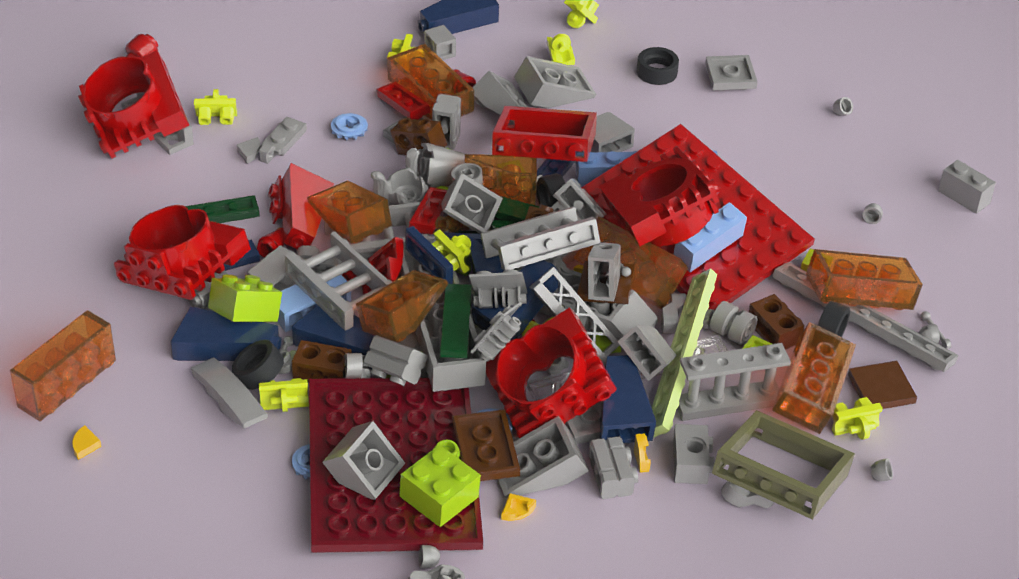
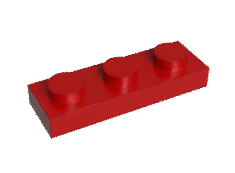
[376,81,431,120]
[409,187,447,235]

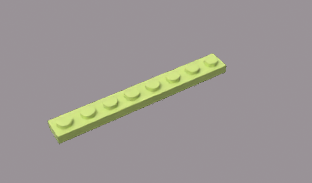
[652,268,717,438]

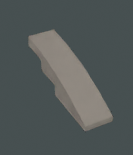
[191,358,268,429]

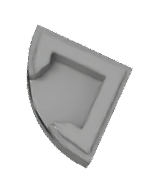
[237,137,260,163]

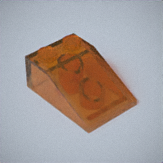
[465,154,537,205]
[307,180,392,244]
[356,270,448,342]

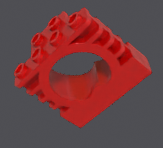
[78,50,190,159]
[599,146,720,247]
[114,205,251,300]
[486,307,617,439]

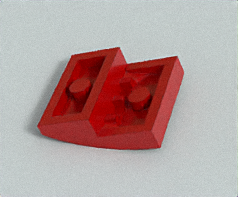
[362,237,404,295]

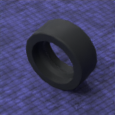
[636,47,679,85]
[536,173,565,208]
[813,301,850,352]
[232,340,284,390]

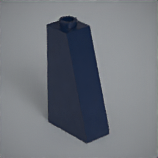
[418,0,499,34]
[471,260,559,345]
[292,305,397,370]
[171,307,282,361]
[599,355,656,443]

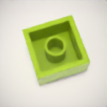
[208,274,282,322]
[400,445,481,527]

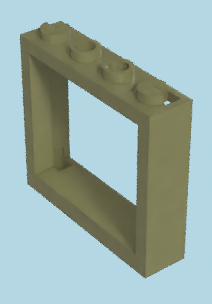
[712,410,855,520]

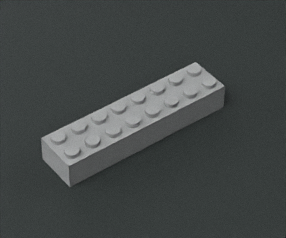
[398,236,486,392]

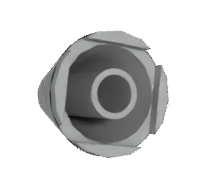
[417,143,483,189]

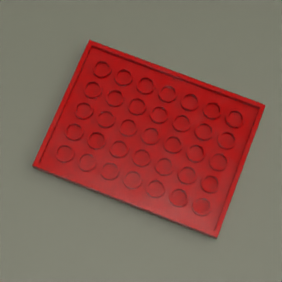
[581,124,815,312]

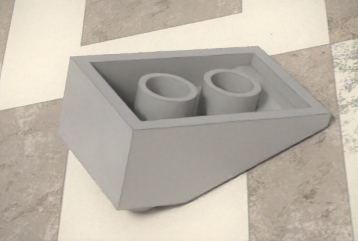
[514,56,597,108]
[498,416,589,498]

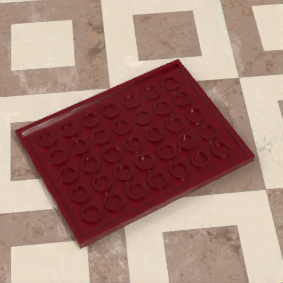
[309,378,484,553]

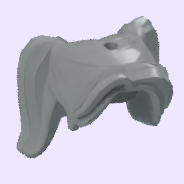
[371,148,429,206]

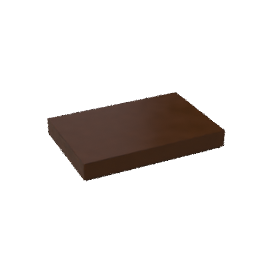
[452,409,520,481]

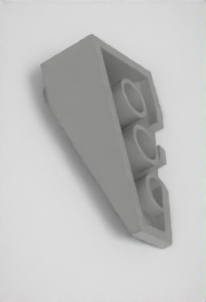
[471,71,529,123]

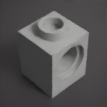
[424,25,456,62]

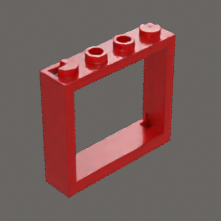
[492,106,597,162]

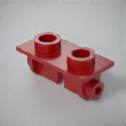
[268,175,283,224]

